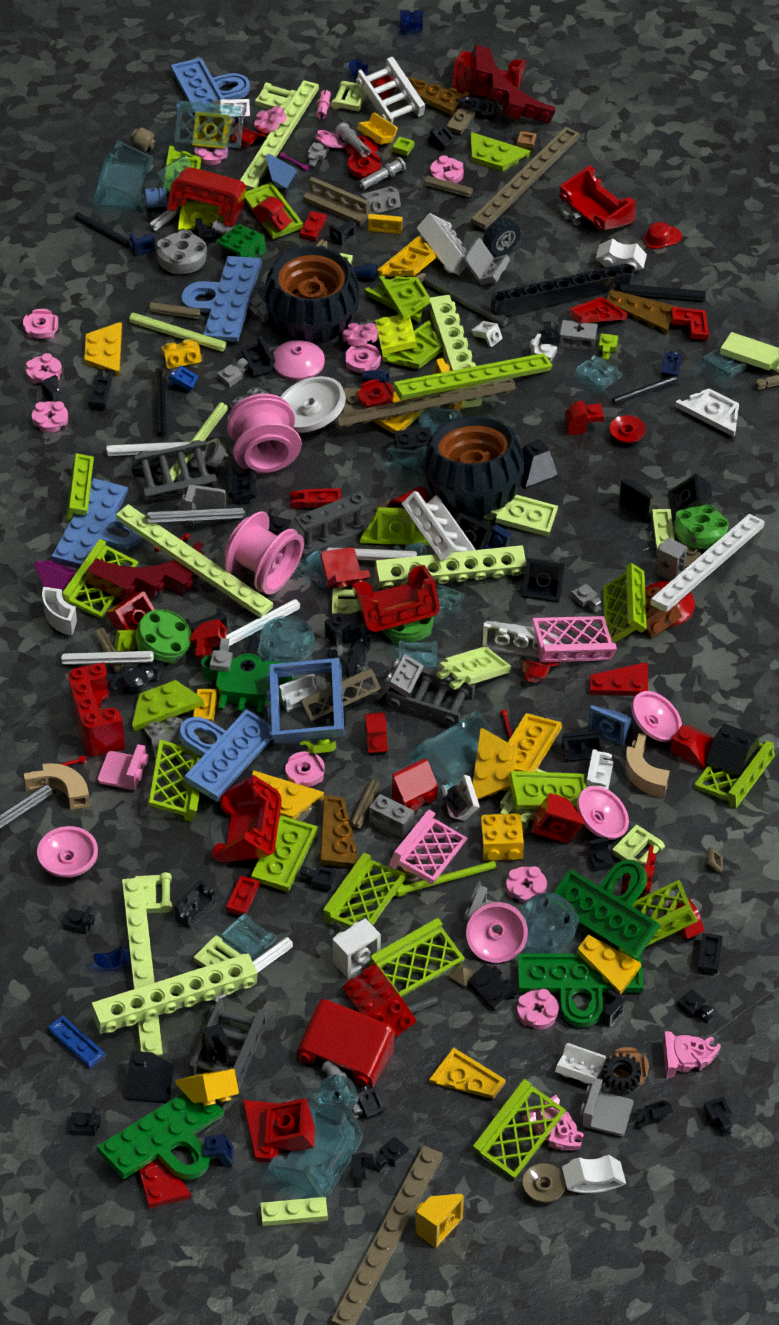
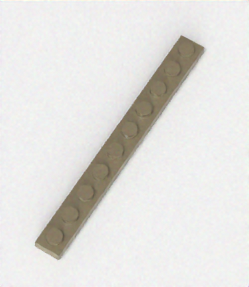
[471,127,580,230]
[337,378,516,427]
[331,1145,443,1325]

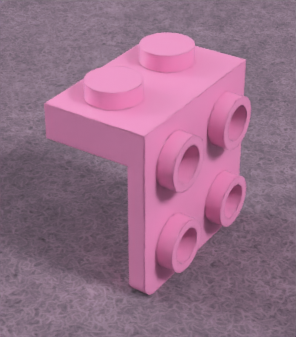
[98,744,148,791]

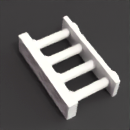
[356,56,425,124]
[402,491,475,561]

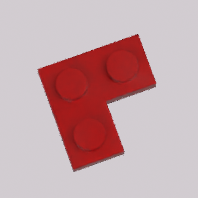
[670,307,709,340]

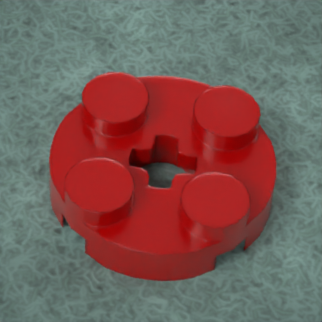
[348,152,381,180]
[358,380,394,408]

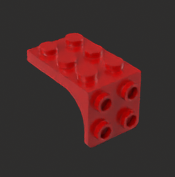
[342,963,416,1037]

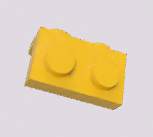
[357,113,398,145]
[161,339,201,369]

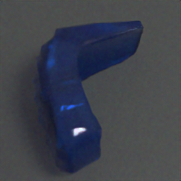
[348,59,368,77]
[94,946,130,971]

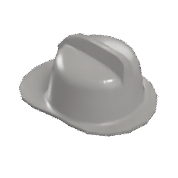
[190,438,228,468]

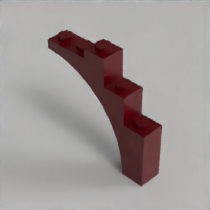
[470,45,556,124]
[86,541,205,600]

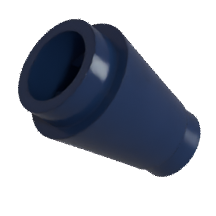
[352,263,378,280]
[362,369,390,384]

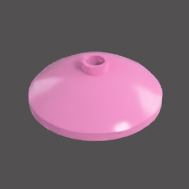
[273,340,325,381]
[631,691,682,742]
[577,786,629,840]
[37,826,98,877]
[466,902,528,963]

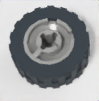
[482,217,521,256]

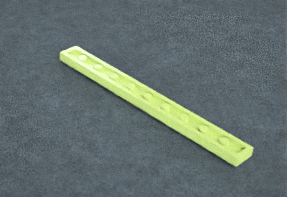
[240,80,319,191]
[116,504,273,618]
[122,877,163,1058]

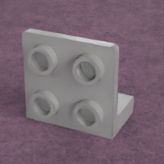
[375,654,424,700]

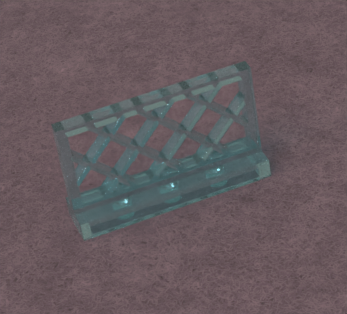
[174,100,246,148]

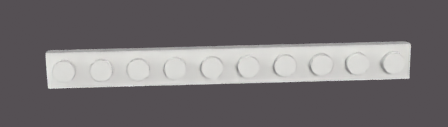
[650,514,765,612]

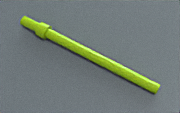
[380,861,496,897]

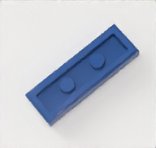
[47,1015,105,1069]

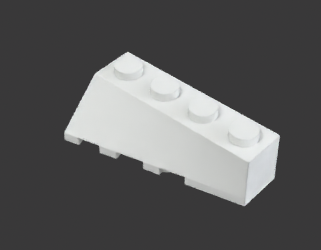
[417,213,467,275]
[483,621,561,658]

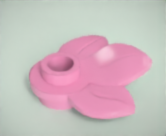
[315,130,347,148]

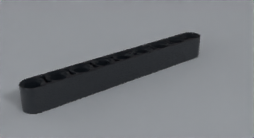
[490,264,635,315]

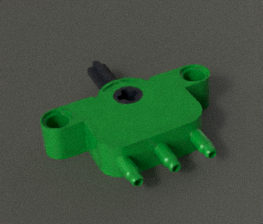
[201,634,295,715]

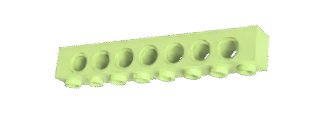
[429,295,485,409]
[374,545,527,590]
[92,953,258,1034]

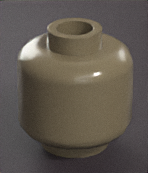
[130,127,156,152]

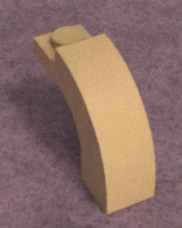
[625,733,670,798]
[24,763,90,810]

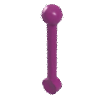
[279,152,309,171]

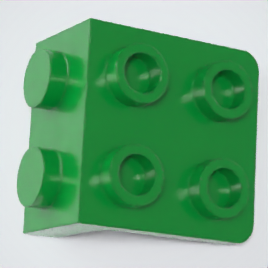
[217,224,267,258]

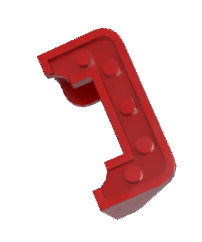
[453,51,526,97]
[559,165,636,231]
[352,565,440,632]
[212,775,282,863]
[297,999,395,1088]

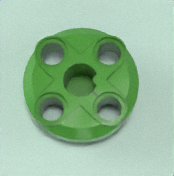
[674,505,729,549]
[135,609,191,664]
[381,616,434,645]

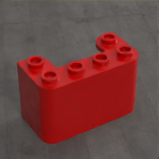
[167,167,246,227]
[68,662,125,756]

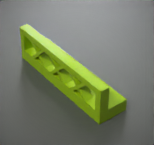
[65,453,94,523]

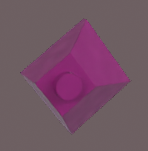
[34,560,77,593]

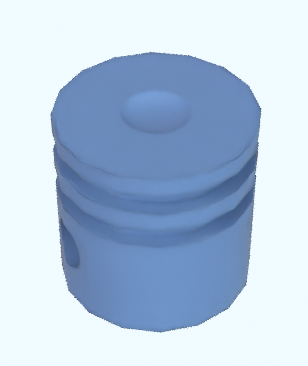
[145,187,167,209]

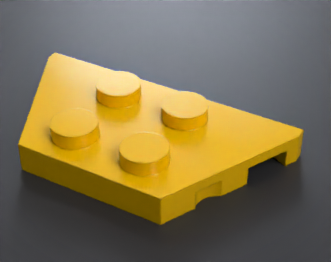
[377,236,436,276]
[85,322,122,376]
[473,728,518,800]
[252,770,324,819]

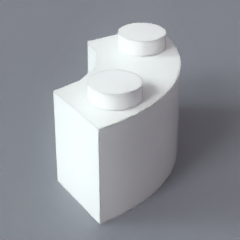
[596,238,647,271]
[42,587,77,635]
[562,1155,626,1193]

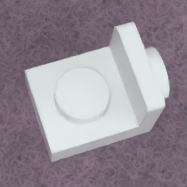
[471,321,502,347]
[529,334,557,362]

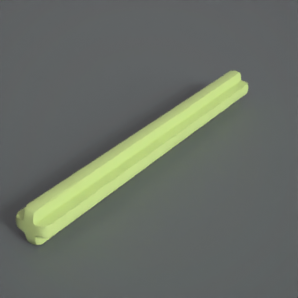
[129,313,226,352]
[163,402,228,483]

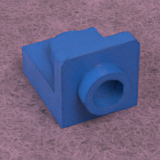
[168,365,198,392]

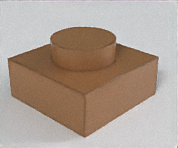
[517,131,537,150]

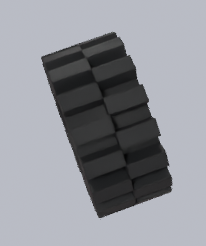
[602,1053,641,1094]

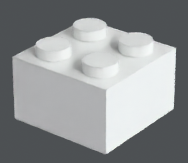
[333,918,381,978]

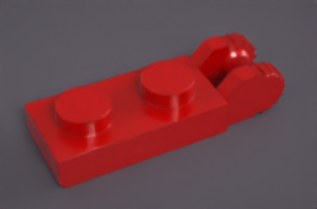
[290,488,341,509]

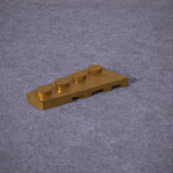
[398,77,470,115]
[606,290,677,334]
[320,795,359,868]

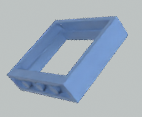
[267,658,345,743]

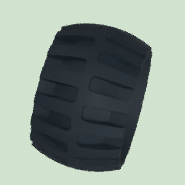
[264,245,359,343]
[424,415,524,515]

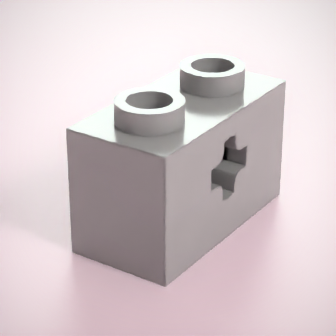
[559,320,597,351]
[655,538,687,581]

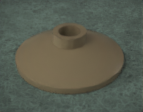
[523,1163,566,1203]

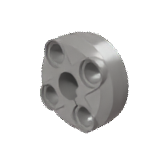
[157,230,207,274]

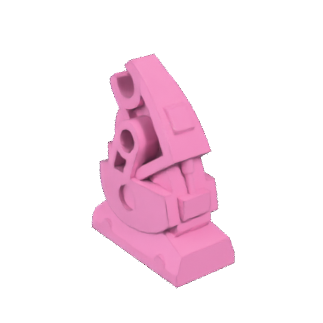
[662,1031,721,1078]
[522,1095,584,1151]

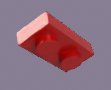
[300,211,327,242]
[226,876,260,917]

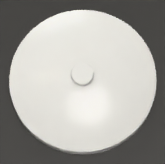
[281,376,346,433]

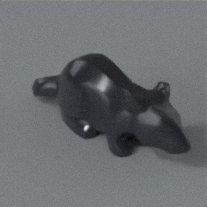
[455,94,506,117]
[345,637,370,678]
[107,661,164,692]

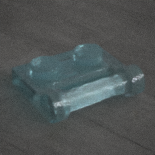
[399,640,437,670]
[222,913,277,961]

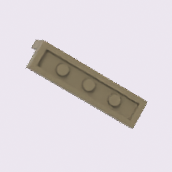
[303,177,369,226]
[299,668,381,721]

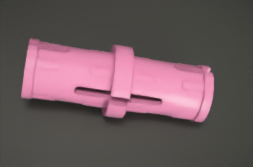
[316,90,331,120]

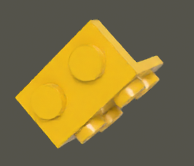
[481,814,524,861]

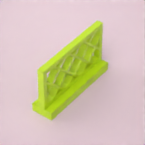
[62,539,139,619]
[603,563,647,643]
[148,740,202,822]
[694,741,775,809]
[323,853,407,928]
[619,880,698,954]
[368,918,465,997]
[473,1079,566,1179]

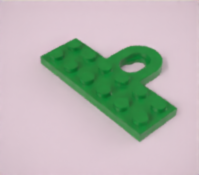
[549,860,661,959]
[517,954,644,1028]
[97,1092,224,1180]

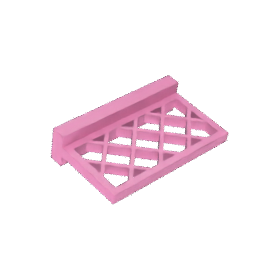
[531,616,617,662]
[389,810,468,885]

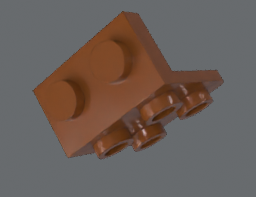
[645,587,682,638]

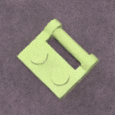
[331,81,366,111]
[255,82,296,110]
[332,587,360,616]
[612,825,665,868]
[135,872,172,913]
[194,935,244,976]

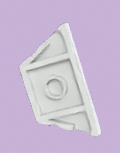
[675,388,739,437]

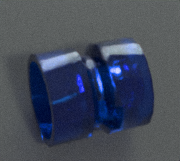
[400,10,423,31]

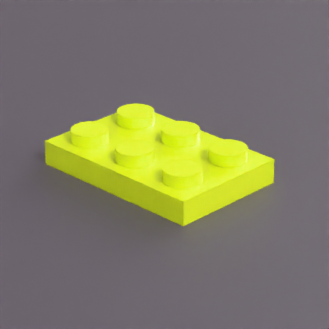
[375,314,417,355]

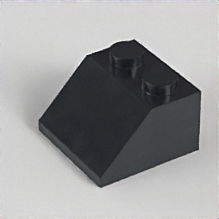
[522,557,566,601]
[706,723,760,777]

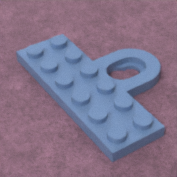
[171,58,250,124]
[182,256,262,342]
[52,478,143,568]
[179,709,273,801]

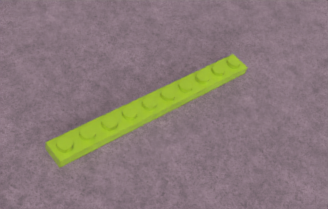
[392,353,553,400]

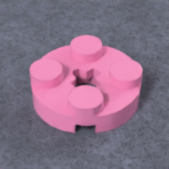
[254,105,287,134]
[194,146,228,165]
[430,155,463,183]
[23,309,59,339]
[343,323,378,346]
[346,344,381,373]
[26,353,62,385]
[32,401,68,432]
[285,751,325,787]
[506,866,547,904]
[517,989,559,1030]

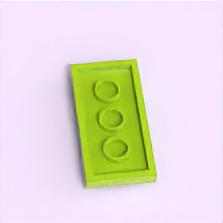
[244,182,303,239]
[508,771,587,811]
[251,815,318,892]

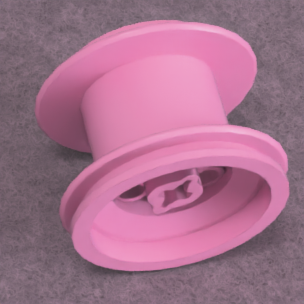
[227,394,302,473]
[225,511,304,595]

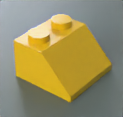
[192,112,233,149]
[175,1069,239,1106]
[415,1194,464,1248]

